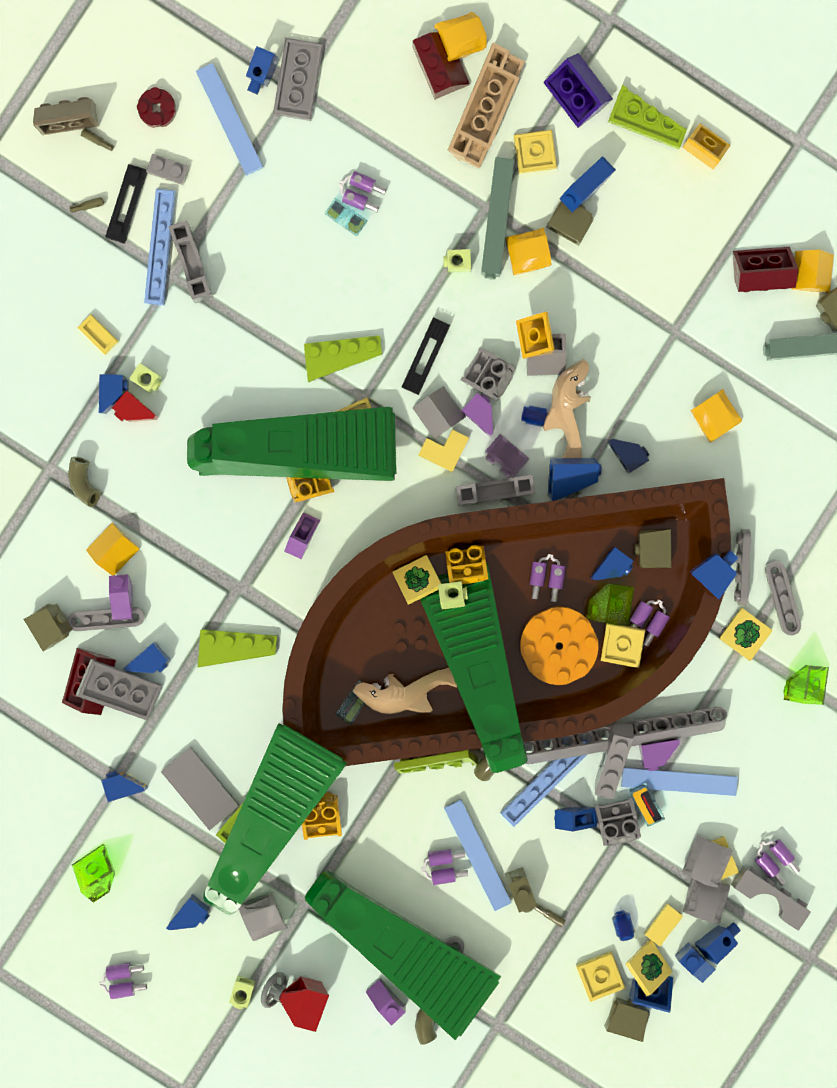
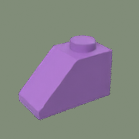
[462,393,493,437]
[284,512,320,559]
[109,574,133,620]
[639,739,680,771]
[366,978,406,1026]

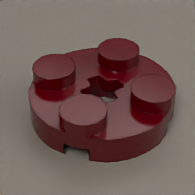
[137,87,176,128]

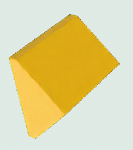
[682,123,731,170]
[791,249,834,293]
[516,312,554,359]
[86,522,140,576]

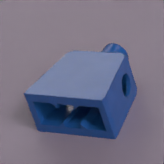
[246,46,280,95]
[690,550,739,599]
[694,922,741,964]

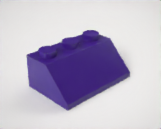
[543,53,613,128]

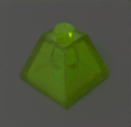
[587,584,634,625]
[783,665,829,705]
[72,844,115,903]

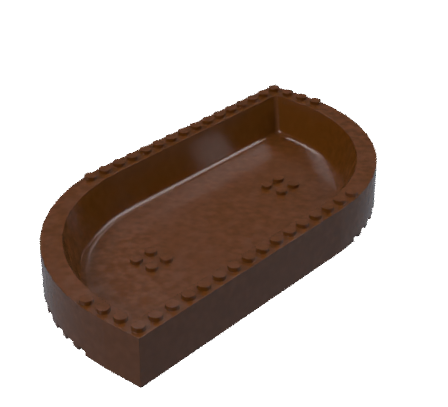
[282,478,731,766]

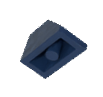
[607,439,649,474]

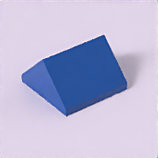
[629,976,673,1013]

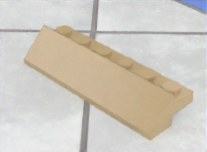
[447,43,525,168]

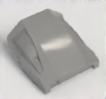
[460,347,515,401]
[595,797,641,846]
[682,834,734,888]
[683,878,730,924]
[239,892,288,941]

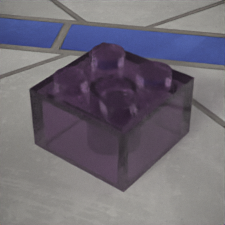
[483,434,530,478]

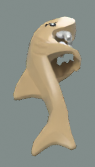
[543,359,591,458]
[353,667,457,714]

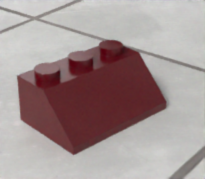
[412,32,470,100]
[733,247,798,292]
[62,648,116,715]

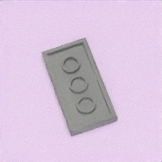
[273,38,324,121]
[76,659,162,721]
[161,747,239,831]

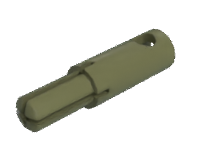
[80,128,114,151]
[69,197,104,213]
[533,903,566,927]

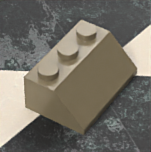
[33,97,99,136]

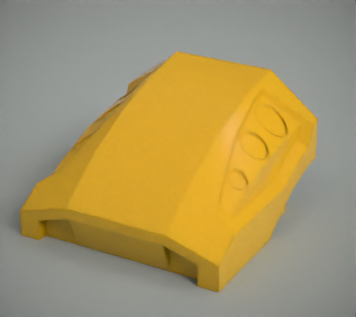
[434,12,487,61]
[505,227,552,276]
[690,389,742,443]
[286,477,335,503]
[445,545,488,584]
[302,792,342,840]

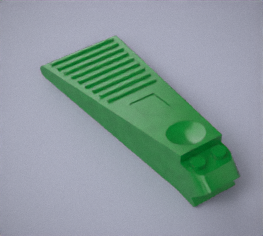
[187,407,397,481]
[420,563,528,773]
[203,723,347,915]
[305,871,502,1040]

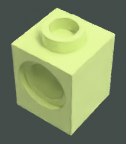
[443,249,471,272]
[129,363,162,393]
[438,581,468,609]
[229,976,256,1009]

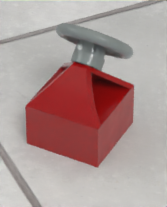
[261,972,329,1032]

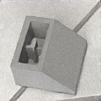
[526,333,566,376]

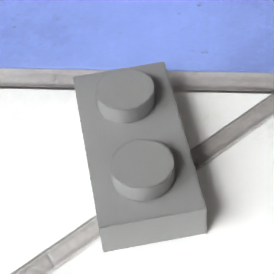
[146,154,189,185]

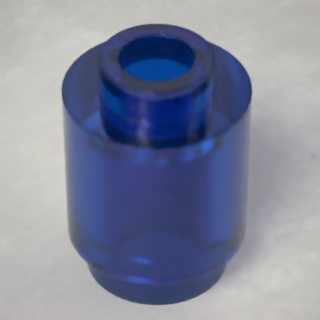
[521,405,548,427]
[612,910,635,941]

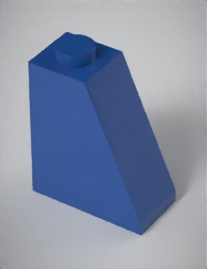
[559,156,616,213]
[547,458,602,501]

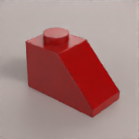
[112,391,159,422]

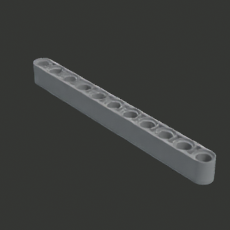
[523,707,727,764]

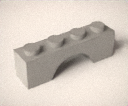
[168,220,213,303]
[455,474,535,506]
[595,721,633,799]
[731,866,811,931]

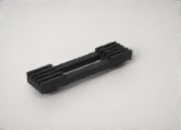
[105,164,147,244]
[401,317,450,395]

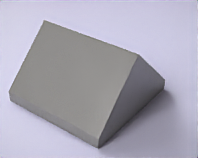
[412,386,466,440]

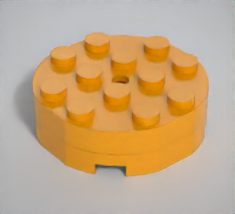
[520,606,598,685]

